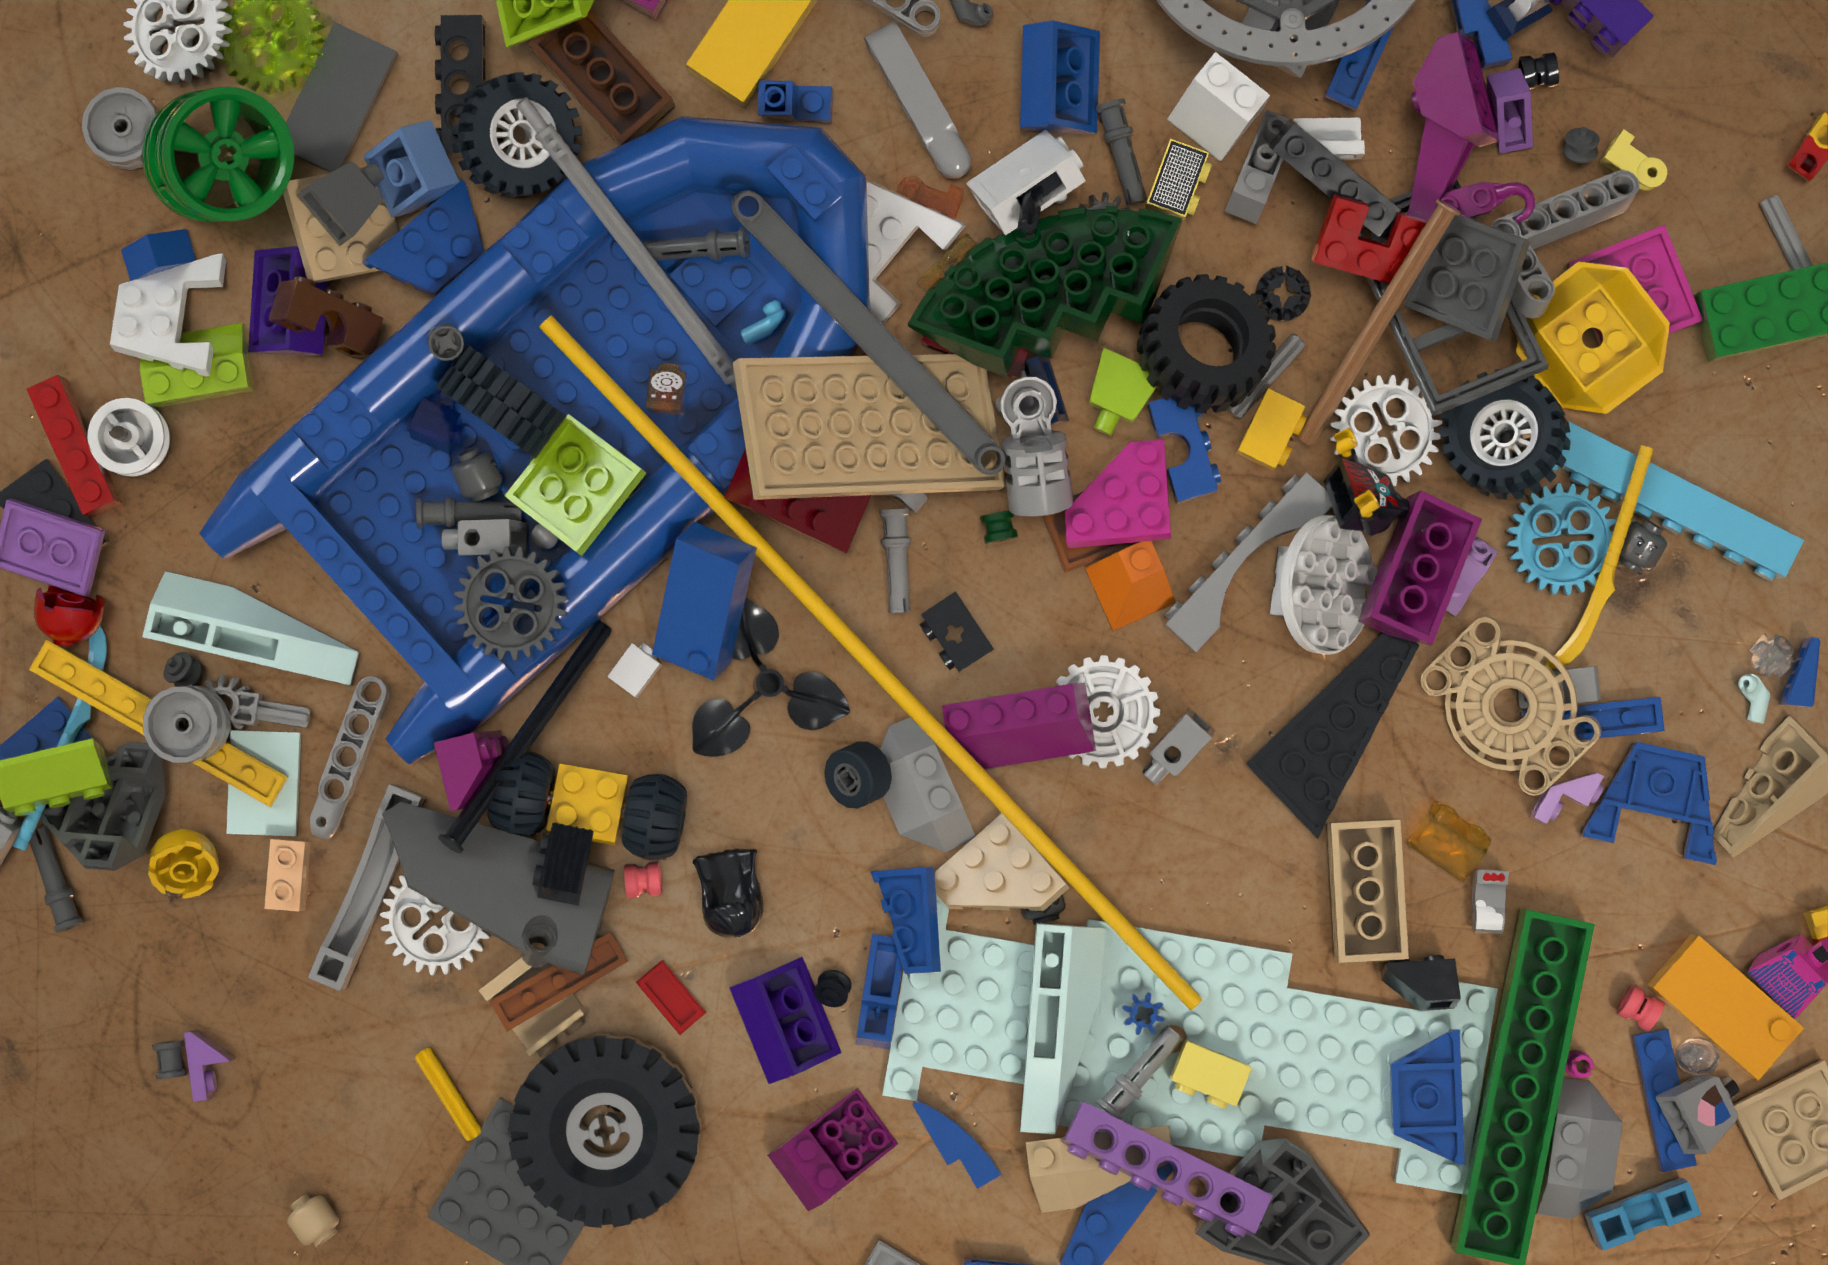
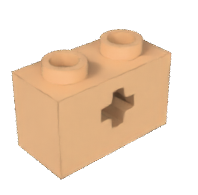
[264,839,311,911]

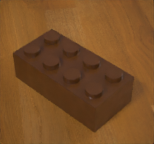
[528,10,675,146]

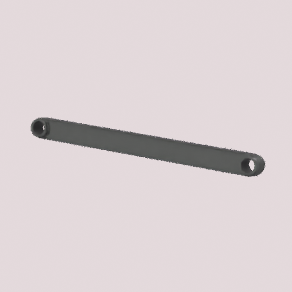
[731,190,1006,475]

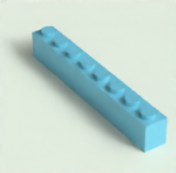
[1552,421,1804,581]

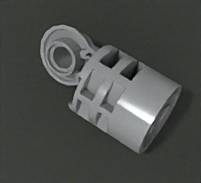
[1000,377,1073,516]

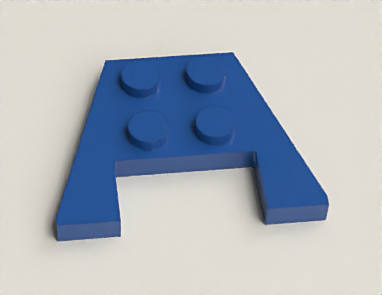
[1581,742,1717,865]

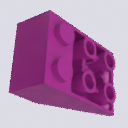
[767,1088,898,1211]

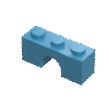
[1584,1178,1701,1251]

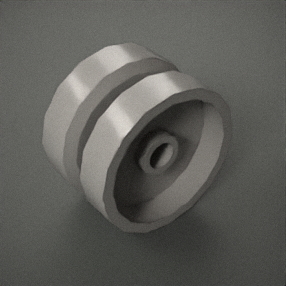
[82,87,159,170]
[143,686,231,763]

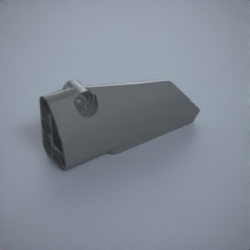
[382,802,615,975]

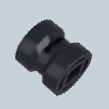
[1518,52,1559,90]

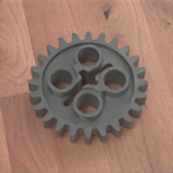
[454,546,569,661]

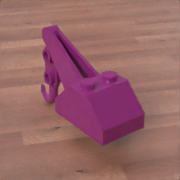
[1407,32,1535,223]

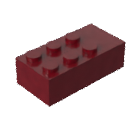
[724,448,871,553]

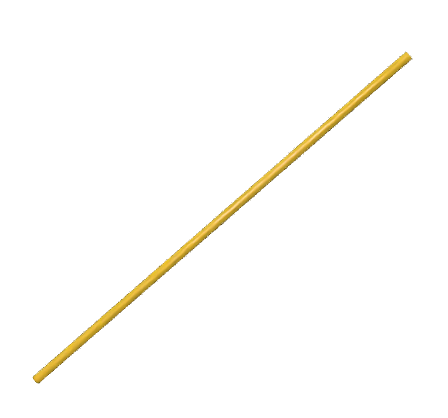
[539,315,1202,1011]

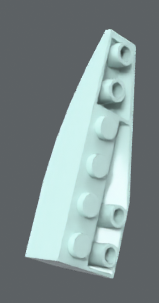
[142,571,359,685]
[1020,923,1106,1135]

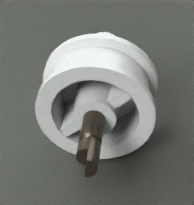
[88,398,170,477]

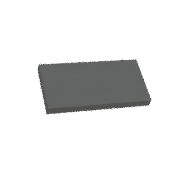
[286,22,398,172]

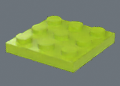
[505,414,646,556]

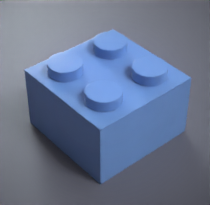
[363,120,459,218]

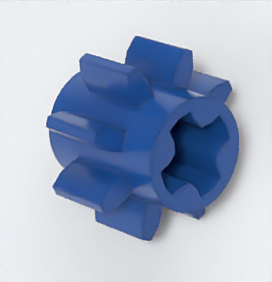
[1122,992,1165,1035]

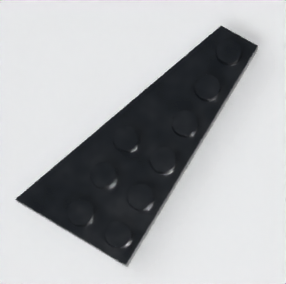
[1245,633,1419,839]

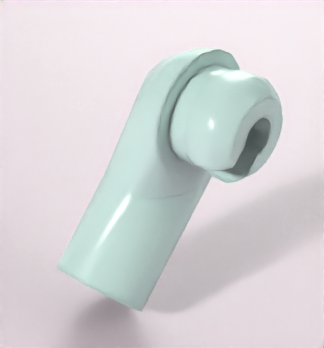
[1738,674,1770,724]

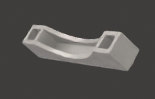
[1164,472,1332,653]
[308,784,426,991]

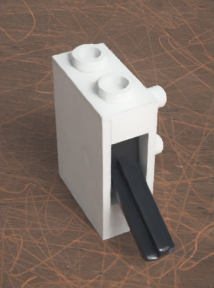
[966,129,1086,235]

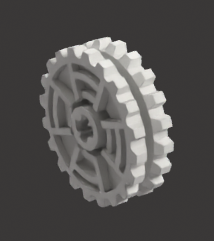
[1056,655,1160,769]

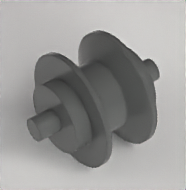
[1563,127,1600,164]
[163,652,202,687]

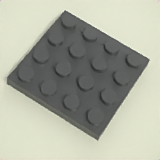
[427,1097,584,1265]

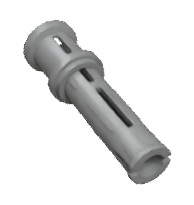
[879,509,911,613]
[1096,1025,1184,1120]

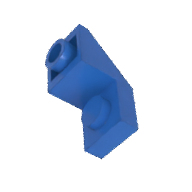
[758,80,833,123]

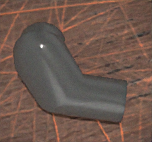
[950,0,993,26]

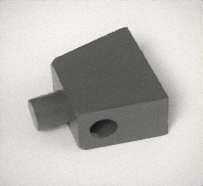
[296,161,384,246]

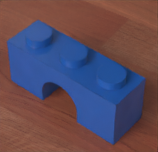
[1147,398,1221,504]

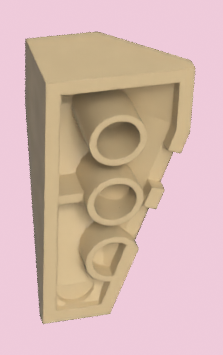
[1026,1125,1172,1213]

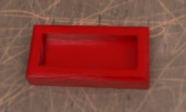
[635,960,707,1035]

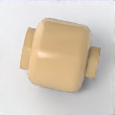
[287,1194,339,1248]

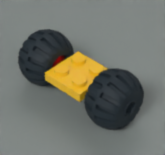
[487,751,687,860]

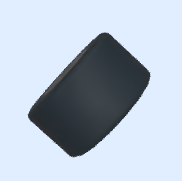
[824,741,892,809]

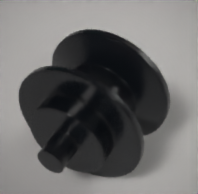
[814,970,852,1007]

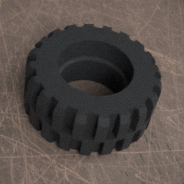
[1137,274,1276,414]

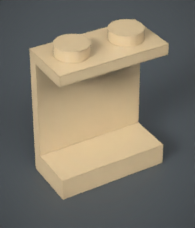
[478,947,587,1057]

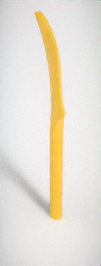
[1545,445,1654,669]

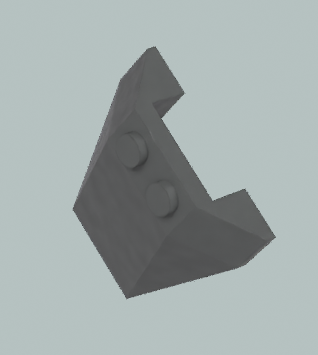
[1195,1138,1370,1265]

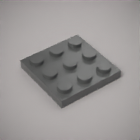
[1404,214,1531,341]

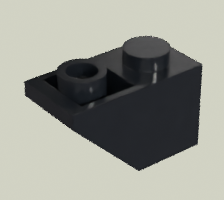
[1381,955,1461,1011]

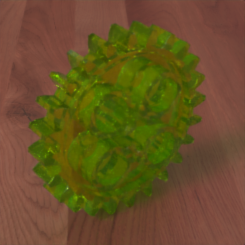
[218,0,326,94]

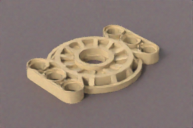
[1420,616,1601,796]

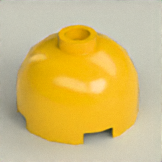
[148,829,219,899]

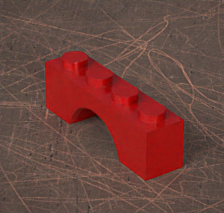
[26,375,122,517]

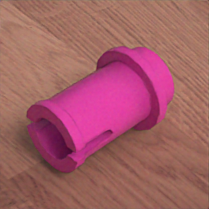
[1565,1050,1594,1078]

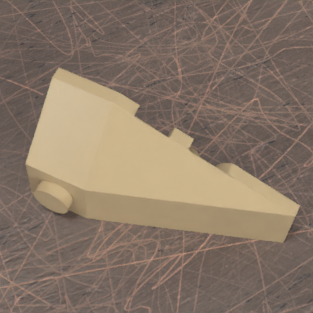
[1713,715,1828,858]

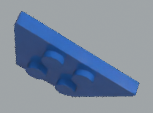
[362,179,484,296]
[1390,1029,1465,1165]

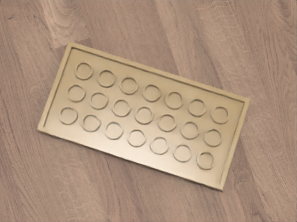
[733,354,1006,500]

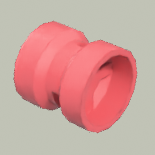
[624,861,662,899]
[1617,985,1665,1032]

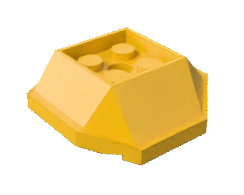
[1516,262,1670,414]

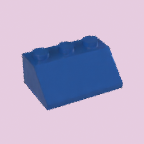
[1020,20,1100,134]

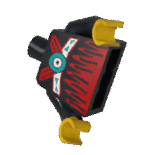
[1323,428,1409,536]

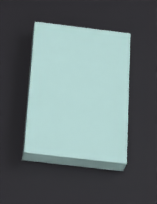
[226,730,302,836]

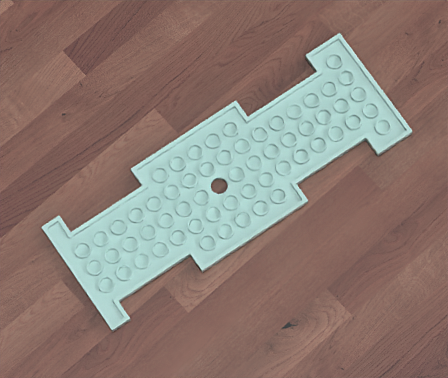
[882,894,1498,1194]

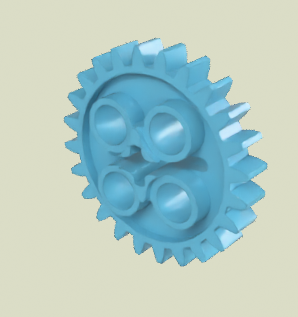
[1506,483,1617,596]

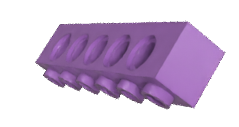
[1061,1101,1273,1238]

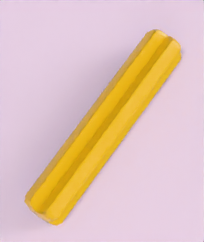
[415,1047,481,1141]

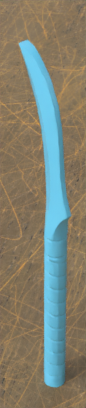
[12,625,107,851]

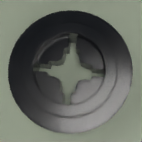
[1256,266,1311,321]

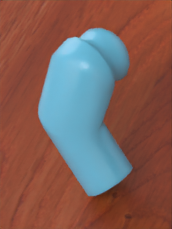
[741,300,786,345]

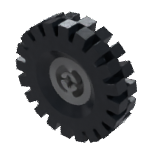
[508,1033,701,1228]

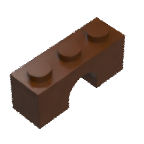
[268,276,383,358]

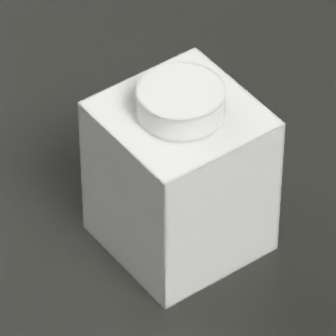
[607,643,662,698]

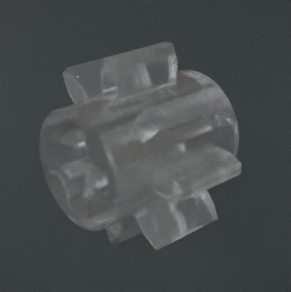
[1750,634,1795,678]

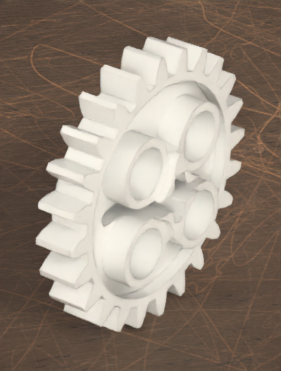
[123,0,233,84]
[1330,375,1442,486]
[380,875,491,975]

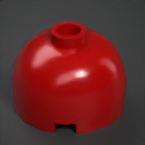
[34,585,105,647]

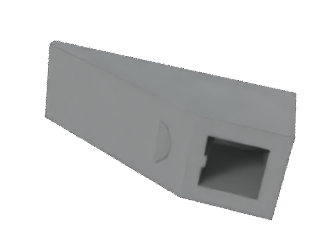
[1225,110,1298,224]

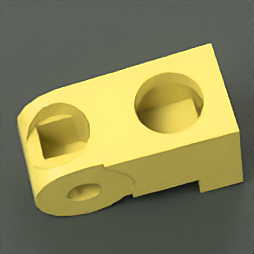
[1598,129,1667,191]

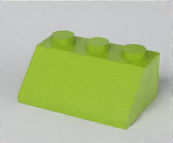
[496,0,594,47]
[140,323,255,408]
[0,738,113,816]

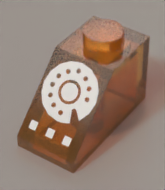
[646,363,687,415]

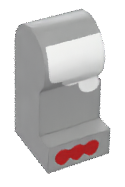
[1471,869,1509,934]

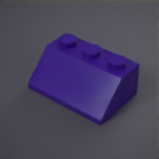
[248,246,327,356]
[729,957,842,1084]

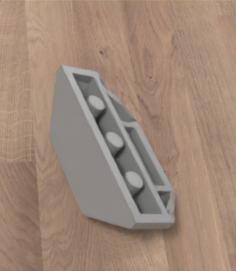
[880,717,976,852]
[1536,1077,1623,1219]

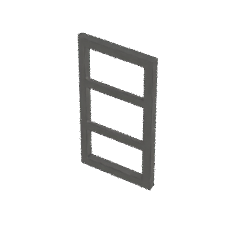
[1359,180,1548,416]

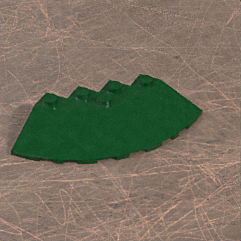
[908,206,1182,377]

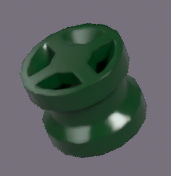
[980,510,1018,544]

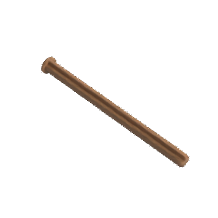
[1298,199,1461,446]

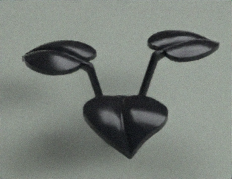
[692,598,850,757]

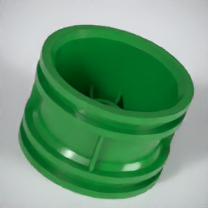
[142,87,294,222]

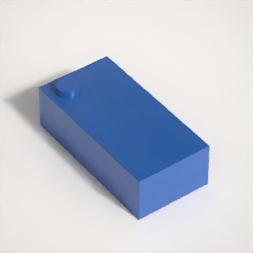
[652,522,757,681]

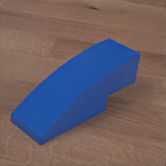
[1451,0,1512,70]
[856,934,902,1050]
[913,1099,1001,1189]

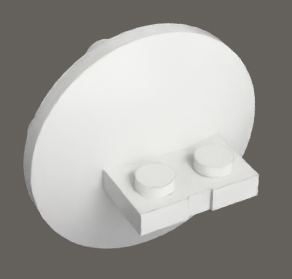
[1270,515,1378,655]

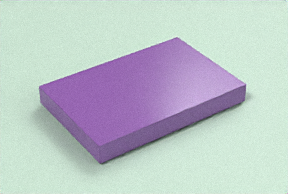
[0,498,106,596]

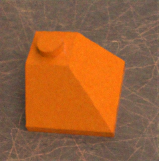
[1085,541,1176,631]

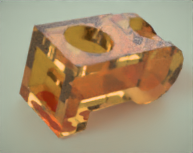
[897,176,964,219]

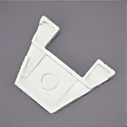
[867,182,966,325]
[110,254,226,376]

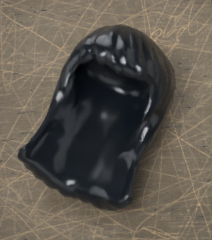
[693,848,764,938]

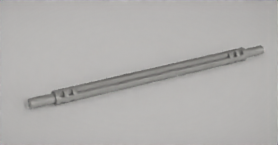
[516,97,737,393]

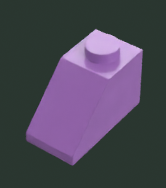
[1487,68,1533,154]

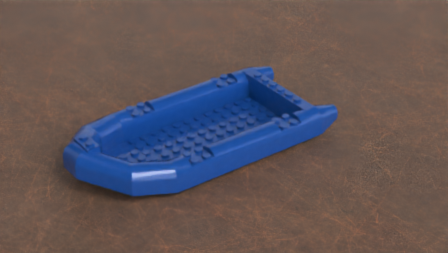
[199,116,870,764]

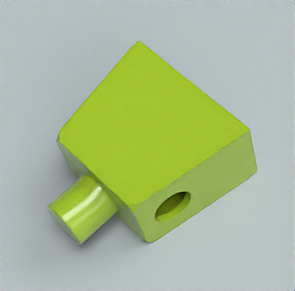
[1088,348,1157,436]

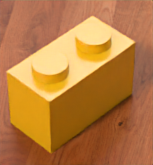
[1236,388,1307,471]

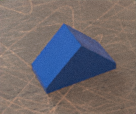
[121,229,197,281]

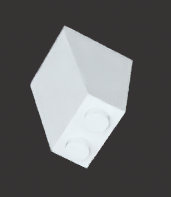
[1167,52,1270,162]

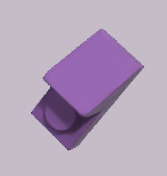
[184,1030,235,1102]

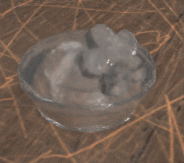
[1676,1037,1720,1077]

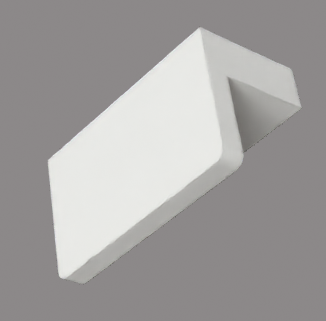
[1293,117,1365,160]

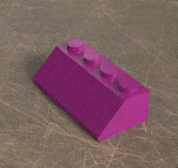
[1358,491,1482,646]
[942,682,1096,769]

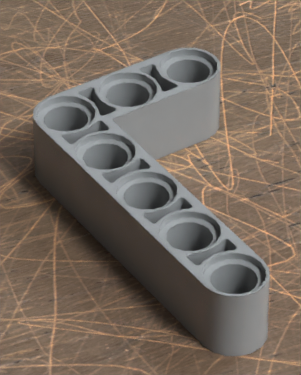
[1491,170,1640,318]

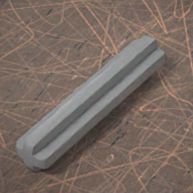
[1760,195,1813,270]
[1227,333,1306,419]

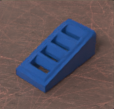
[1780,637,1820,708]

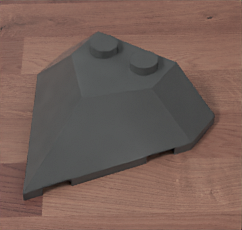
[40,742,166,871]

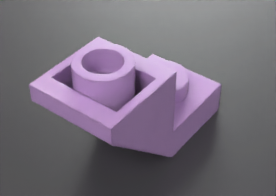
[1446,536,1498,617]
[1529,773,1604,824]

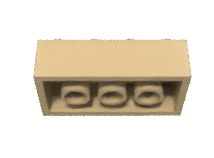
[1327,819,1409,963]

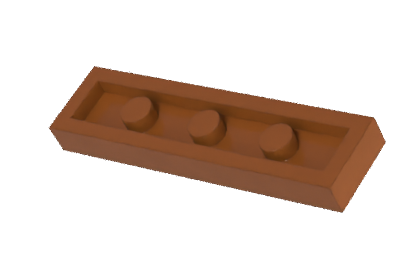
[490,932,628,1032]

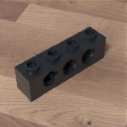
[435,15,486,158]
[1269,119,1401,237]

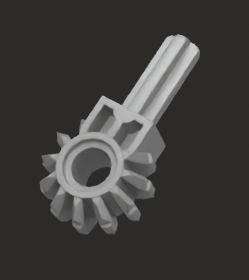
[205,675,310,733]

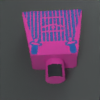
[1748,935,1828,1019]

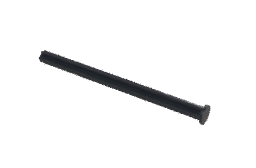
[438,621,611,853]

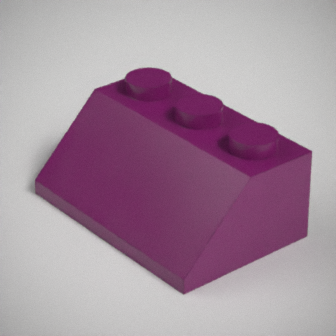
[434,730,509,811]

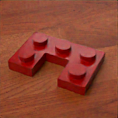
[1311,194,1428,284]

